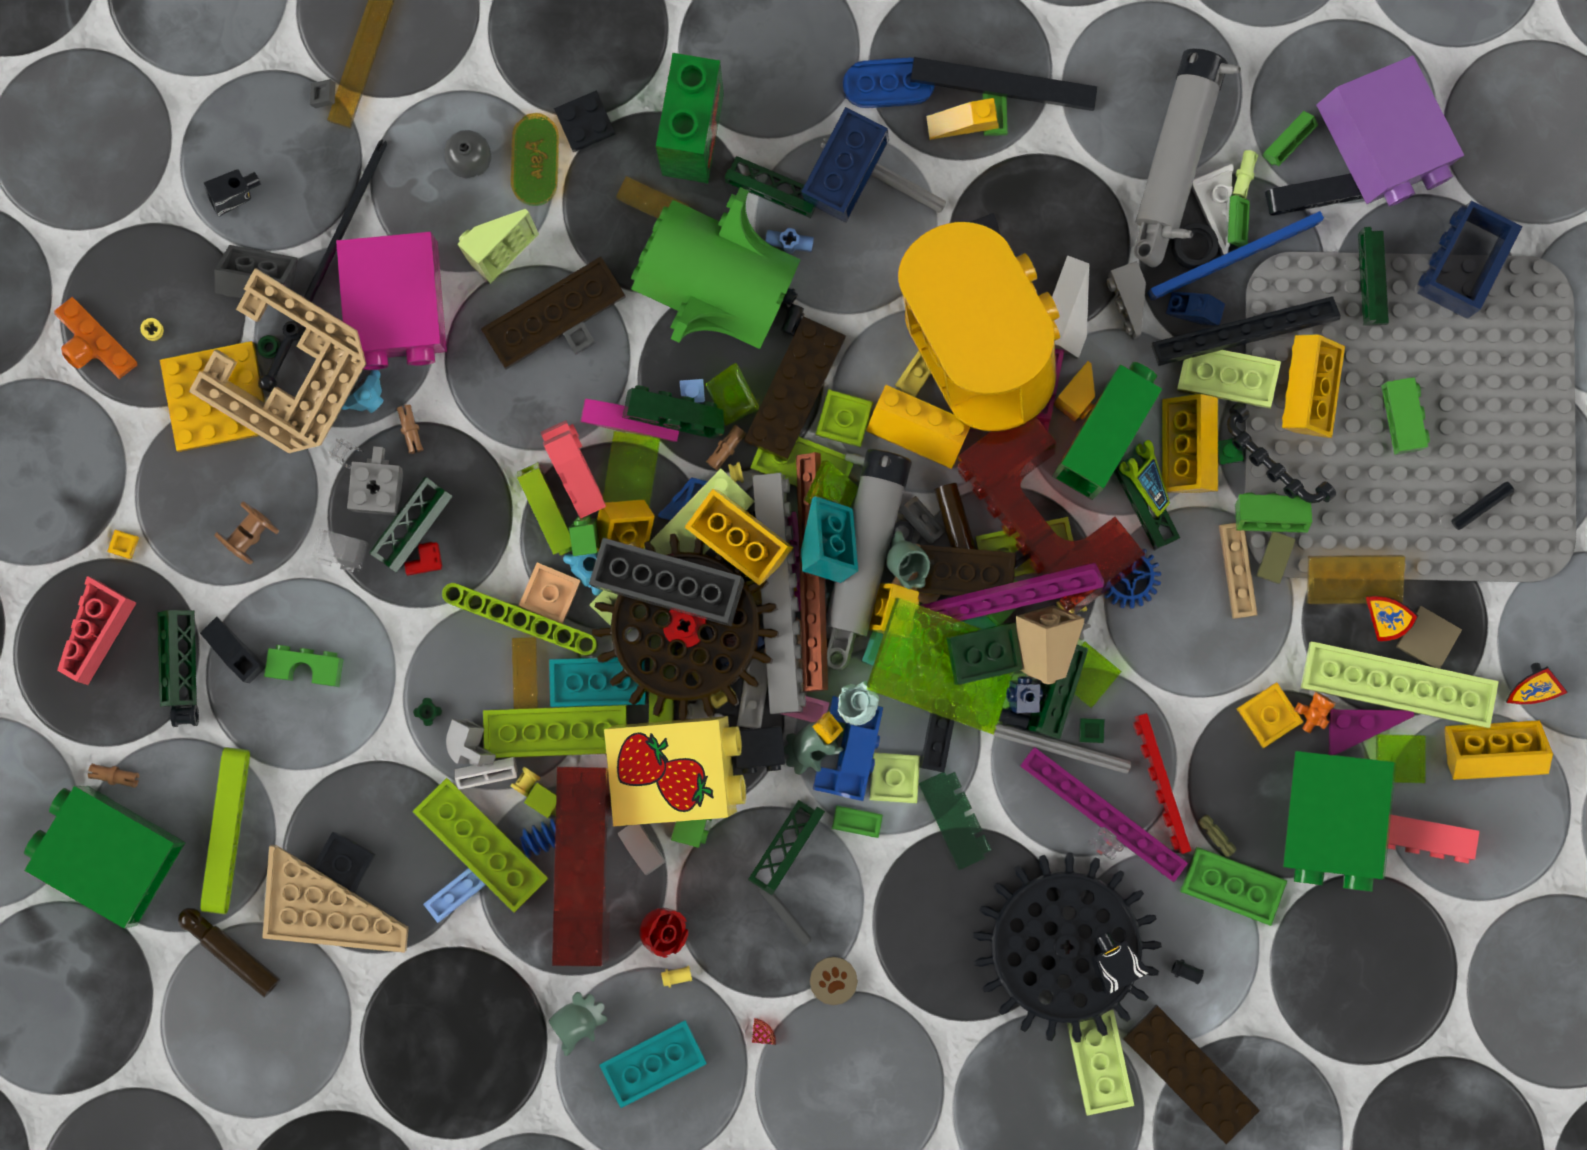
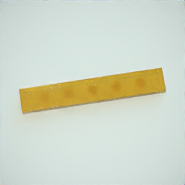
[327,0,395,129]

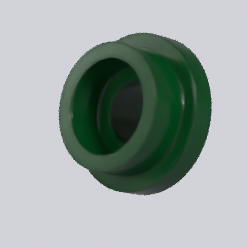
[257,335,281,359]

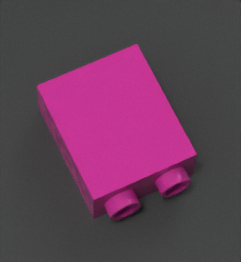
[336,232,447,370]

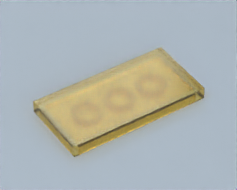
[1306,555,1405,604]

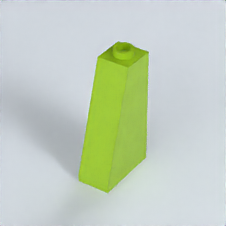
[517,462,572,555]

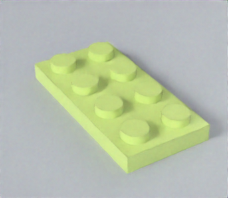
[1177,350,1281,409]
[1067,1009,1134,1116]

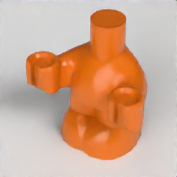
[1294,692,1336,733]

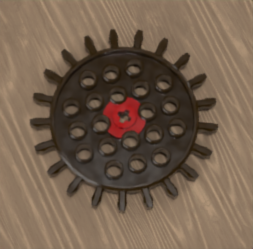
[592,534,779,720]

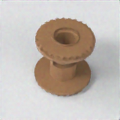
[214,502,279,565]

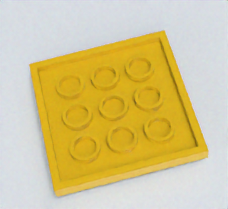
[160,341,265,452]

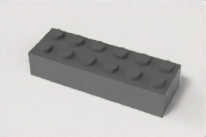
[589,538,745,627]

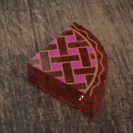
[752,1018,776,1045]

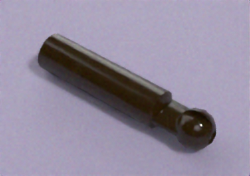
[934,483,976,549]
[178,908,280,998]

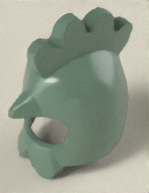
[886,531,930,589]
[784,721,843,775]
[549,992,607,1056]

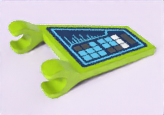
[1119,440,1170,516]

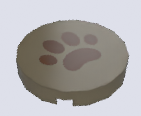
[810,956,858,1005]

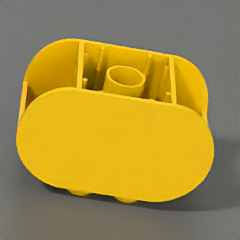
[898,222,1060,431]

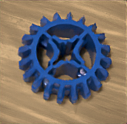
[1098,545,1161,609]

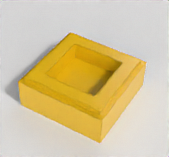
[107,530,139,560]
[812,711,844,744]

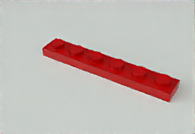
[1133,713,1191,854]

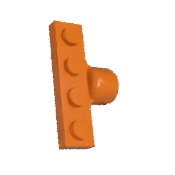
[54,297,137,380]

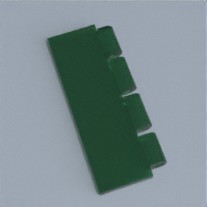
[918,772,992,870]

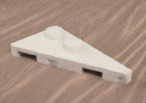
[1191,164,1233,256]

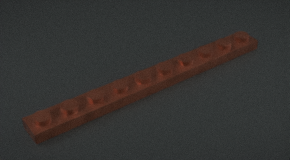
[796,452,828,692]

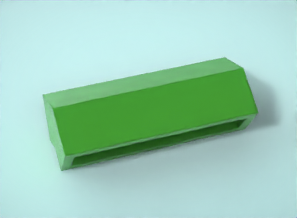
[1262,111,1318,166]

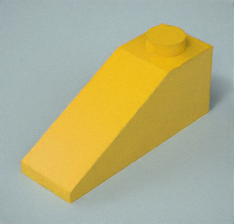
[926,98,999,140]

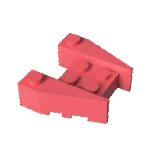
[541,420,606,519]

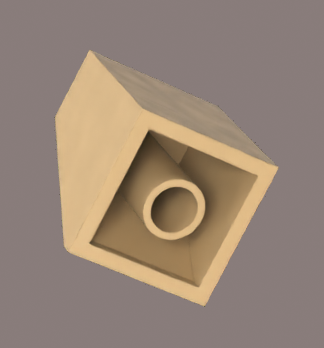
[1016,605,1084,684]

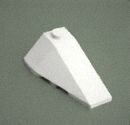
[1052,256,1089,359]

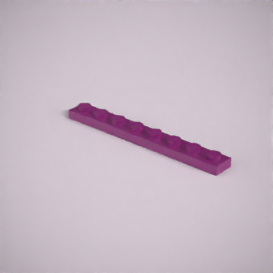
[916,563,1104,629]
[1020,747,1188,882]

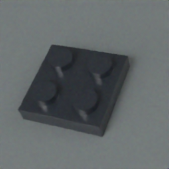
[554,90,615,152]
[313,832,376,893]

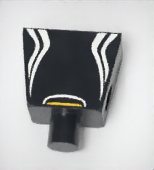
[204,169,261,217]
[1094,932,1150,995]

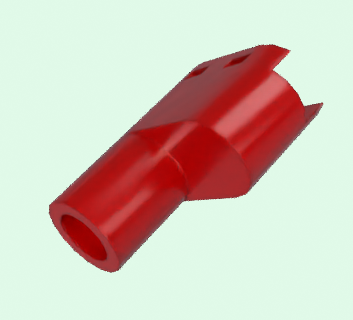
[404,542,442,576]

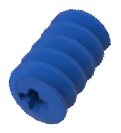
[520,815,574,859]

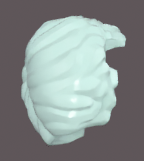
[838,681,879,726]

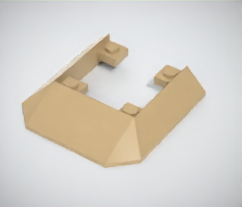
[189,268,366,453]

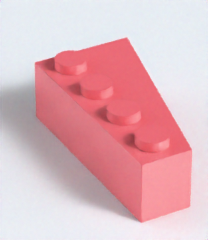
[57,576,136,685]
[1388,815,1480,864]

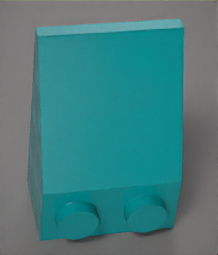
[801,496,858,583]

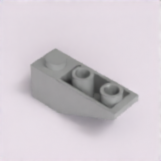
[1107,261,1146,340]

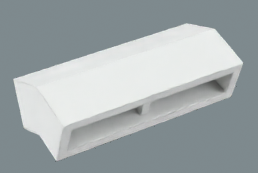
[455,757,518,790]

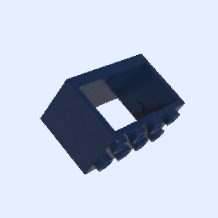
[801,107,889,223]
[1417,200,1523,319]

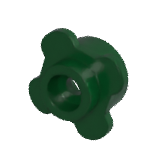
[413,698,442,726]

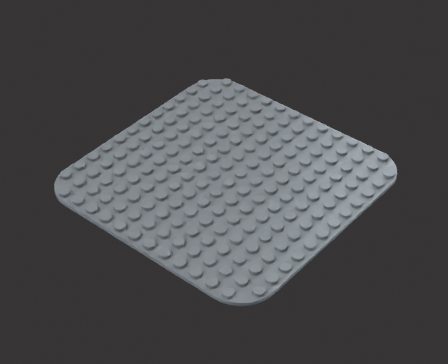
[1245,252,1576,582]

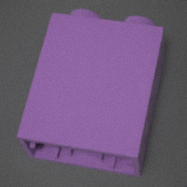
[1317,56,1464,207]

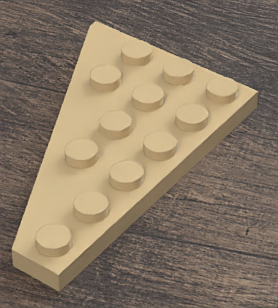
[262,845,409,953]

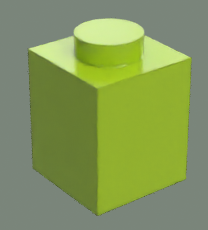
[524,783,563,818]

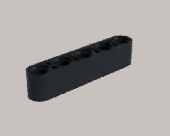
[1265,173,1364,216]

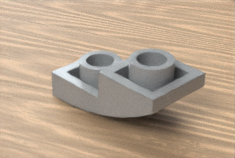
[618,824,666,875]

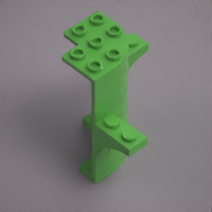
[631,187,801,349]

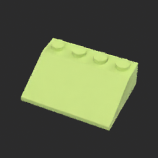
[458,209,539,284]

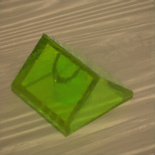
[705,363,759,425]

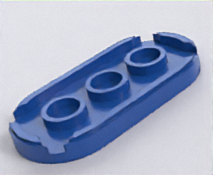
[843,58,935,108]

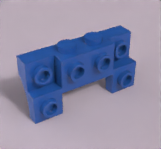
[813,696,884,801]

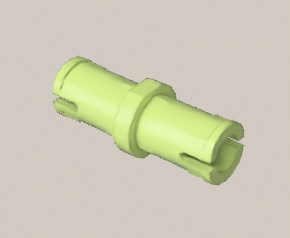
[1232,150,1258,199]

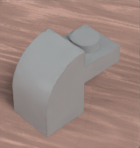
[446,719,496,767]

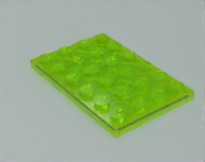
[866,598,1014,735]

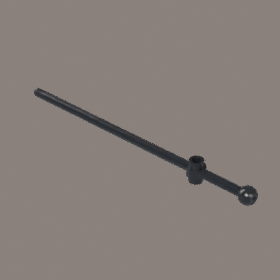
[258,139,387,392]

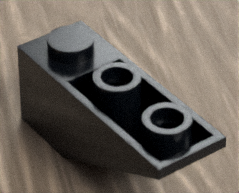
[200,617,266,683]

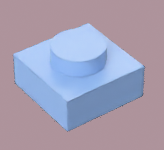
[680,379,705,404]

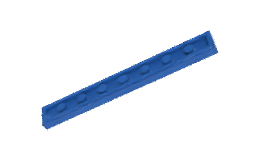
[1147,211,1324,301]

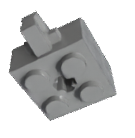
[347,446,403,516]

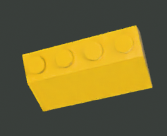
[1282,335,1345,438]
[866,385,970,469]
[1162,394,1218,493]
[684,489,794,585]
[1444,720,1553,780]

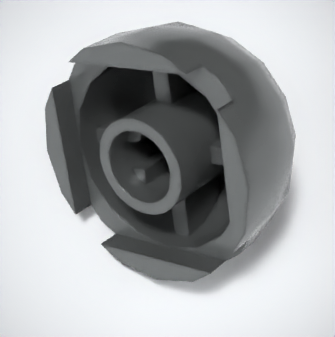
[444,130,492,178]

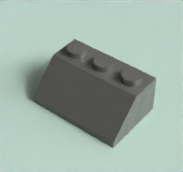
[214,245,298,298]

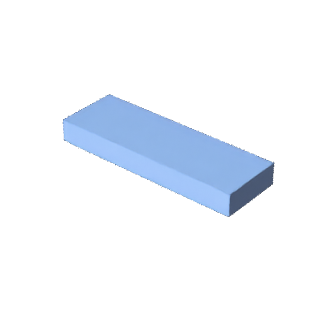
[423,868,486,923]

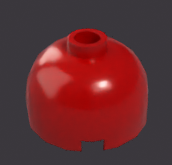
[639,907,688,958]

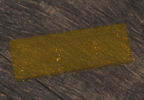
[512,637,538,709]

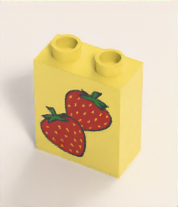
[604,716,746,826]

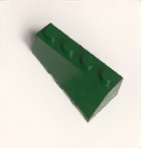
[622,385,724,439]

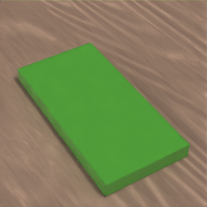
[1180,847,1287,926]

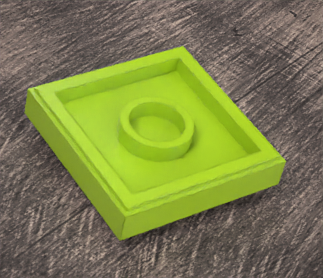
[815,389,873,448]

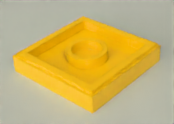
[1236,682,1304,748]

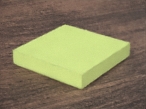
[869,753,920,803]

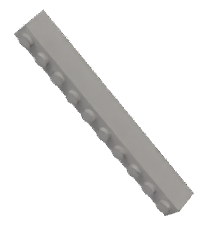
[753,473,806,714]

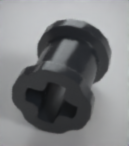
[170,705,199,727]

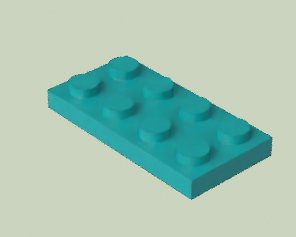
[549,658,646,707]
[599,1020,707,1108]

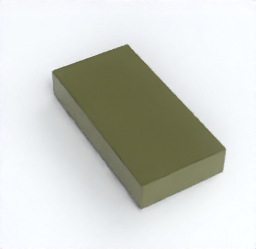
[1256,532,1296,584]

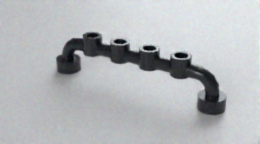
[1227,402,1336,503]

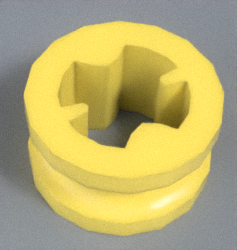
[140,318,164,341]
[728,462,744,483]

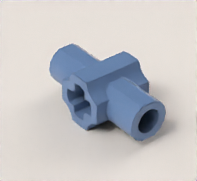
[766,228,814,254]

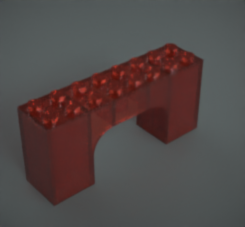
[957,416,1145,614]
[552,767,612,966]

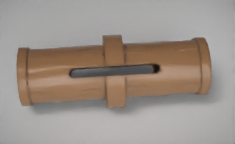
[396,405,424,454]
[706,425,746,471]
[88,763,139,788]

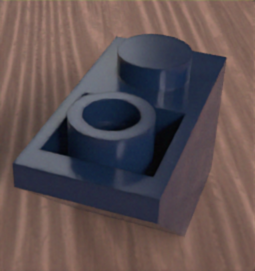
[1166,292,1225,326]

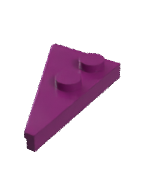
[1329,709,1414,755]

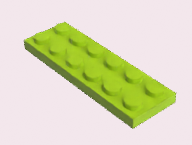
[483,705,627,758]
[412,778,548,913]

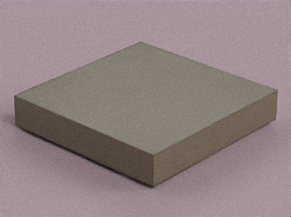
[1396,606,1462,669]

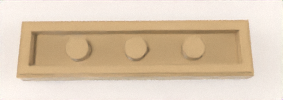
[1219,523,1257,619]

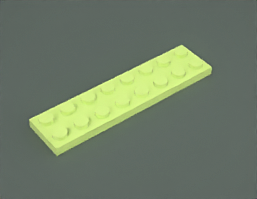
[590,469,755,634]
[1301,641,1499,728]

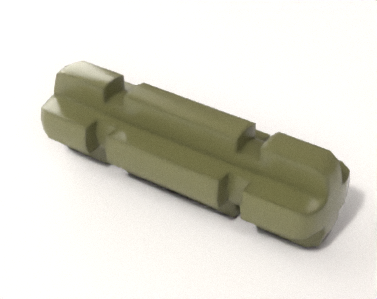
[1198,815,1236,857]

